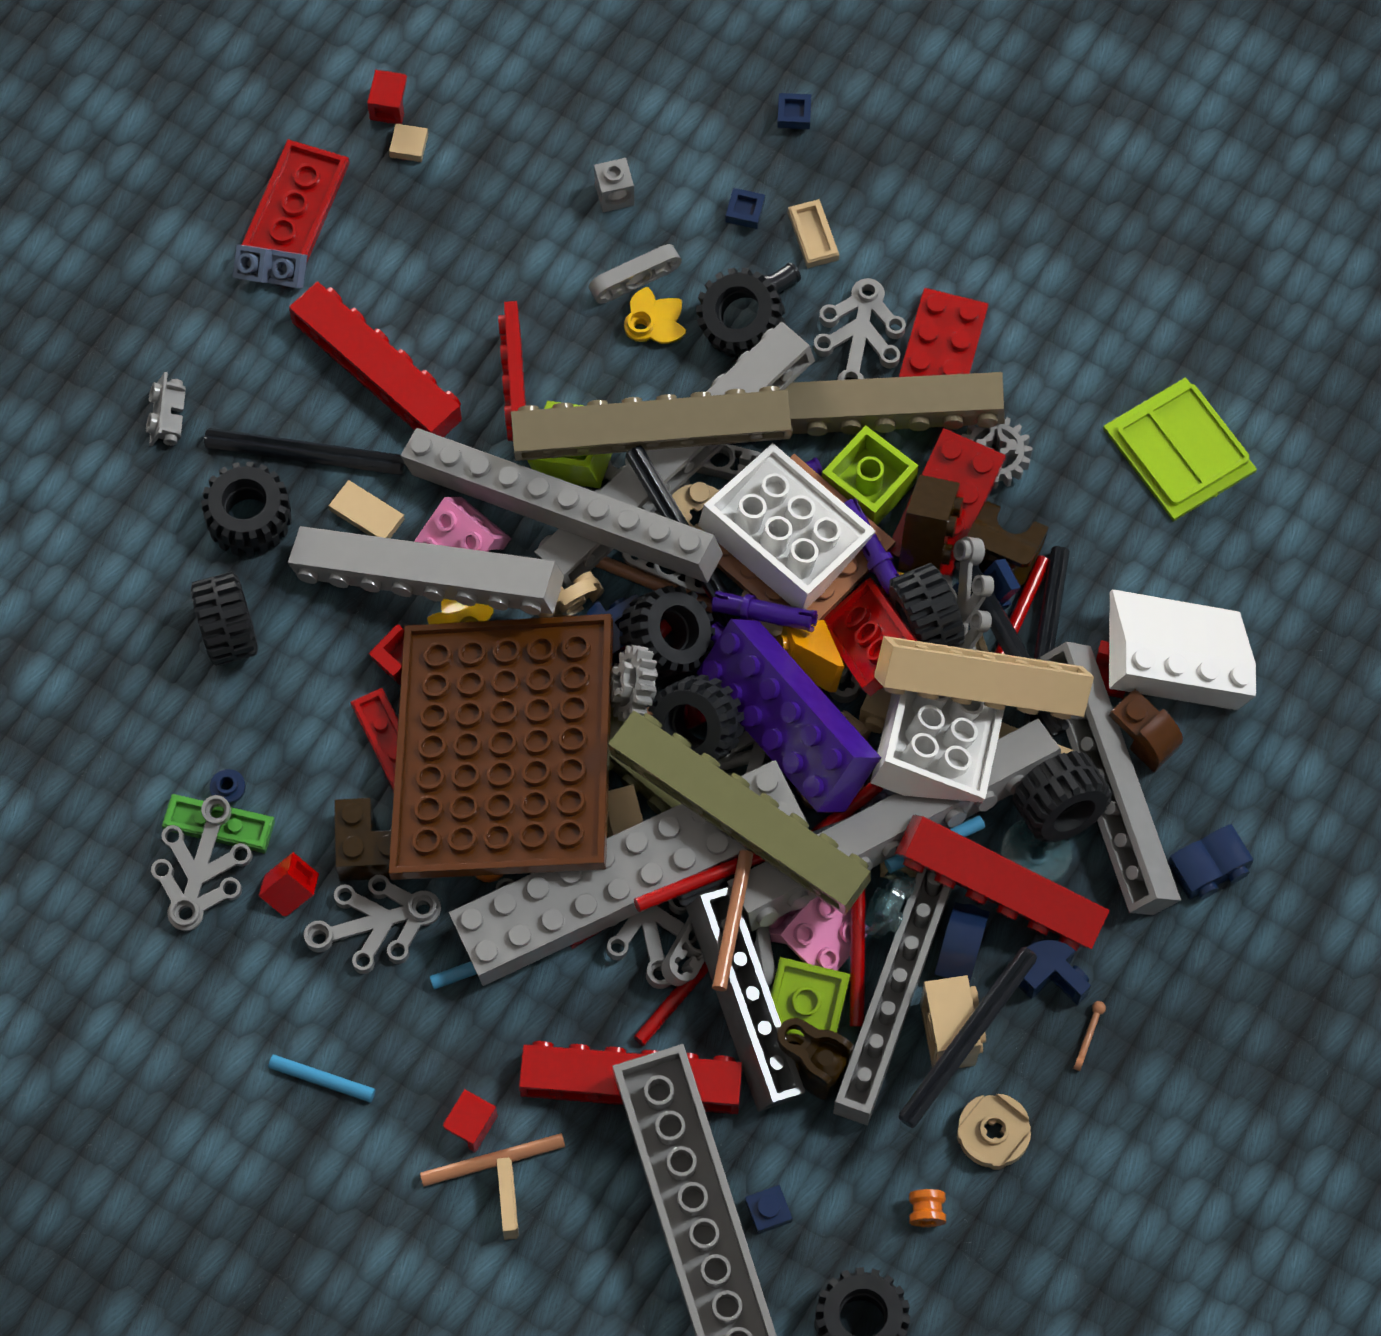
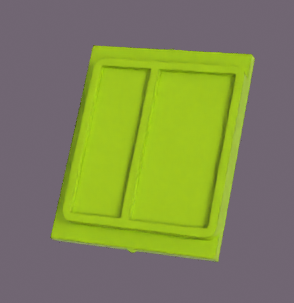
[1103,377,1257,522]

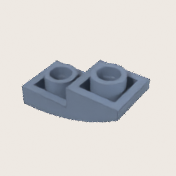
[233,244,308,288]

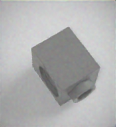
[594,158,634,212]

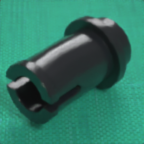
[763,262,801,294]

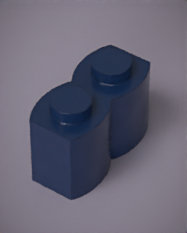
[1168,824,1254,900]

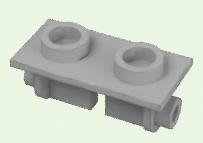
[146,372,186,446]

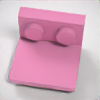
[414,497,511,552]
[769,897,870,971]

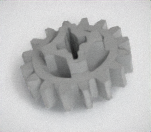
[961,417,1032,489]
[611,645,658,721]

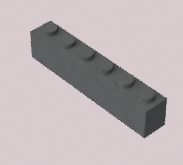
[686,886,805,1112]

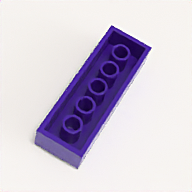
[697,619,881,812]

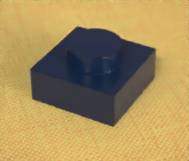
[777,93,811,129]
[725,188,765,229]
[745,1185,793,1234]

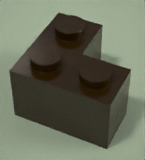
[898,475,964,572]
[335,798,391,881]

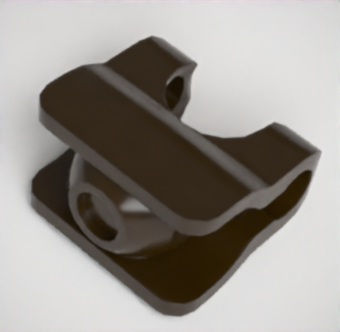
[967,501,1049,588]
[777,1018,853,1100]

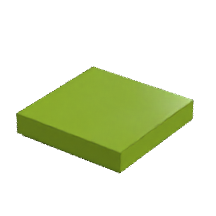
[771,957,851,1037]

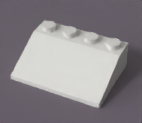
[698,443,876,609]
[1109,589,1256,710]
[870,690,1004,803]

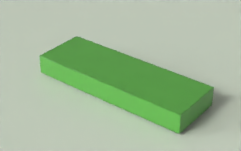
[162,794,275,854]

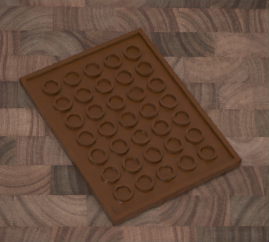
[389,614,613,880]

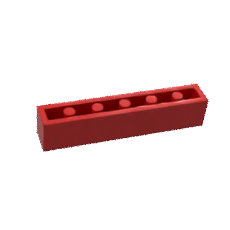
[289,281,462,437]
[895,815,1110,951]
[519,1041,742,1114]

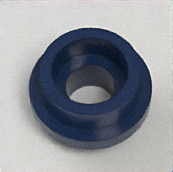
[210,769,246,804]

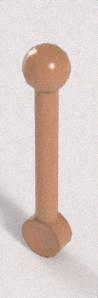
[1073,1001,1106,1071]

